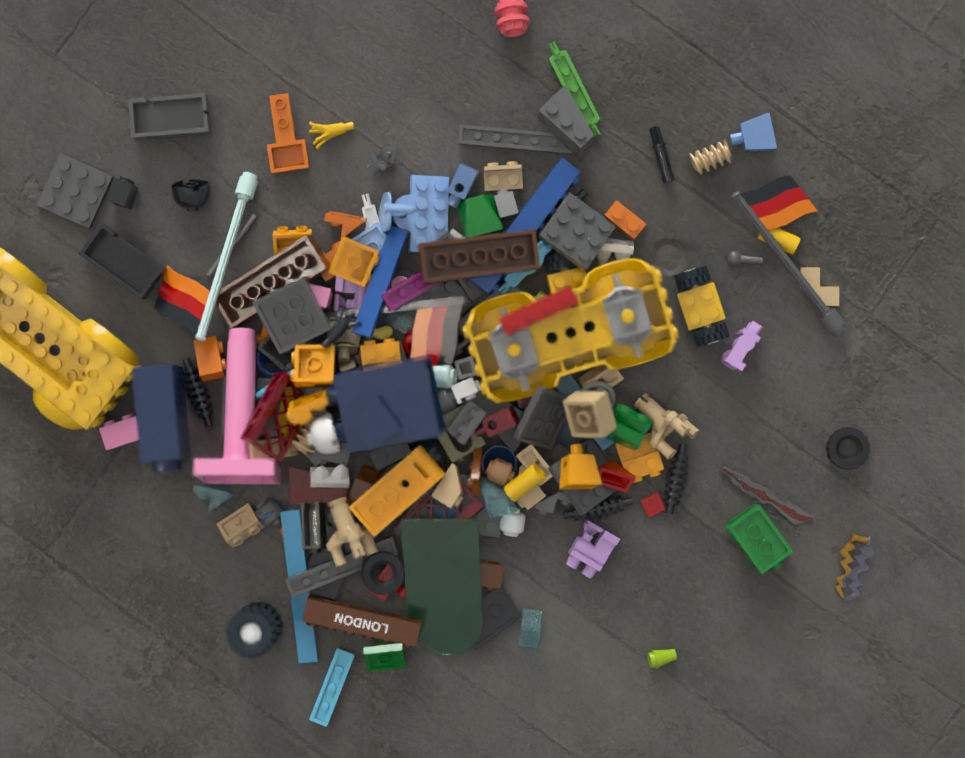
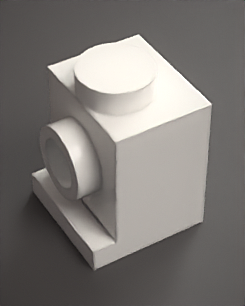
[451,377,481,404]

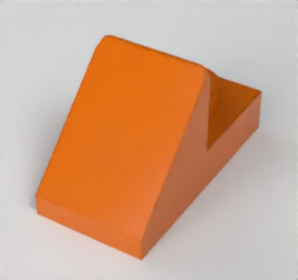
[324,211,367,239]

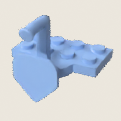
[378,175,449,253]

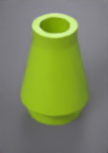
[647,649,677,669]

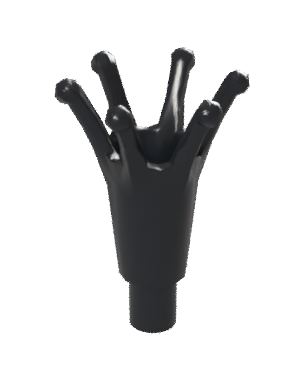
[321,306,362,349]

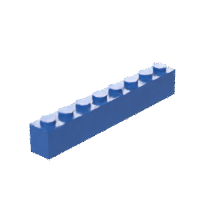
[468,157,580,295]

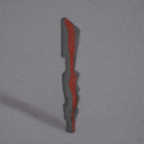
[720,466,814,525]

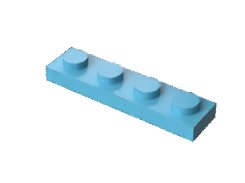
[309,647,355,727]

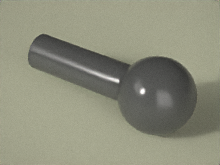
[727,251,764,266]

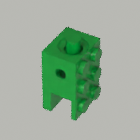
[724,503,793,574]

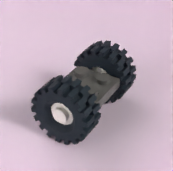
[226,602,283,659]

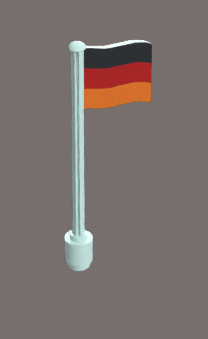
[154,172,258,341]

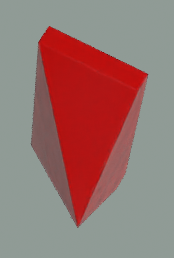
[598,460,635,493]

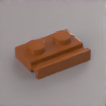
[468,448,483,496]

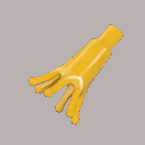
[309,122,354,149]

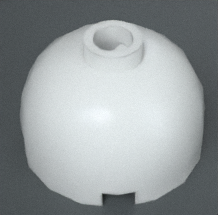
[307,414,340,454]

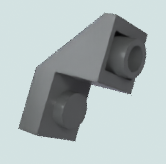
[534,491,572,516]

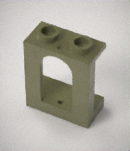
[438,403,485,463]

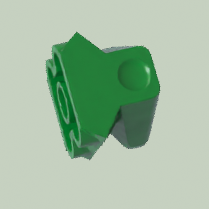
[457,194,503,238]
[604,403,652,451]

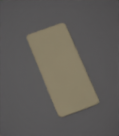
[339,354,356,372]

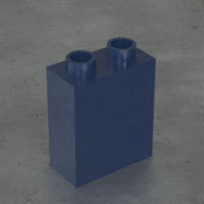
[327,354,446,453]
[132,364,191,472]

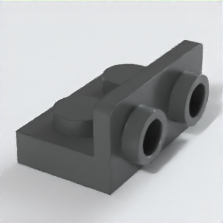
[447,400,487,445]

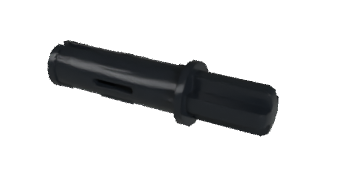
[649,126,675,183]

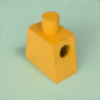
[560,444,602,489]

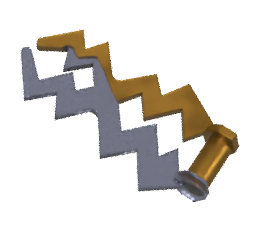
[834,533,875,601]

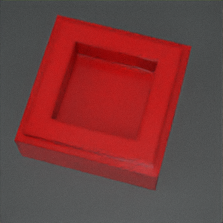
[640,492,666,518]

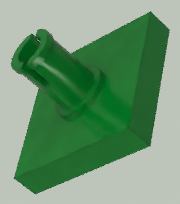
[363,638,406,672]

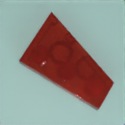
[288,466,348,504]

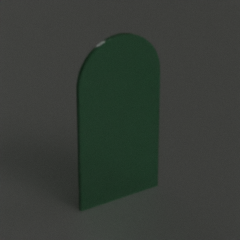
[401,518,483,655]

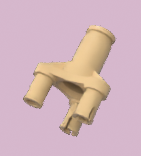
[634,393,700,460]
[326,497,379,567]

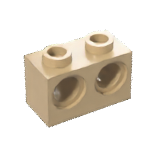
[578,364,624,392]
[516,444,552,486]

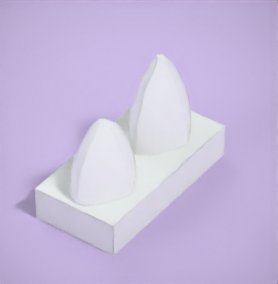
[596,238,634,265]
[310,464,350,488]

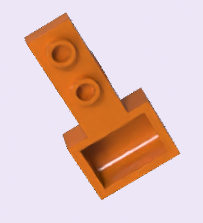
[267,93,310,174]

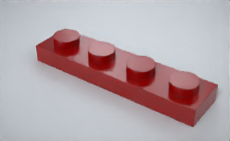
[499,285,579,337]

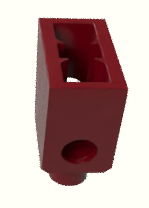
[474,405,520,437]

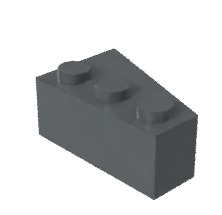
[537,85,594,157]

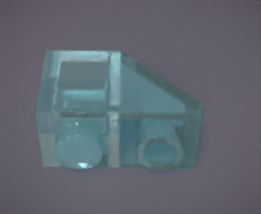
[480,479,517,518]

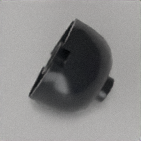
[172,179,210,211]
[412,438,446,469]

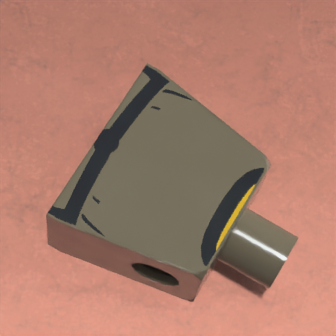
[326,317,360,363]

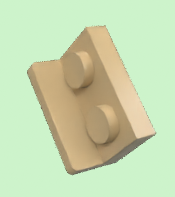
[484,161,523,192]
[216,503,264,547]

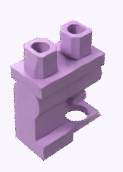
[334,276,384,312]
[721,321,762,372]
[566,520,620,579]

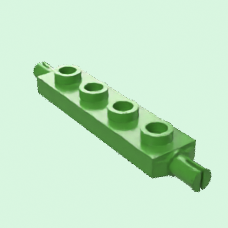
[548,41,601,137]

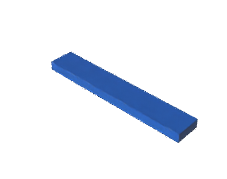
[352,226,409,339]

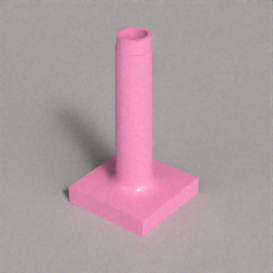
[194,328,281,485]

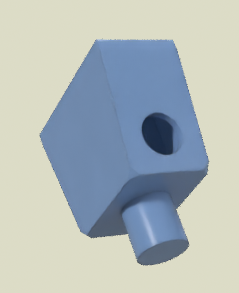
[729,112,777,152]
[447,163,480,208]

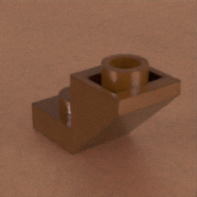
[346,464,380,507]

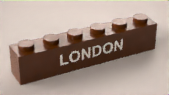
[302,595,421,648]

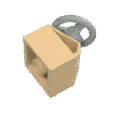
[563,381,617,438]

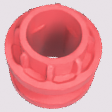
[494,0,530,37]

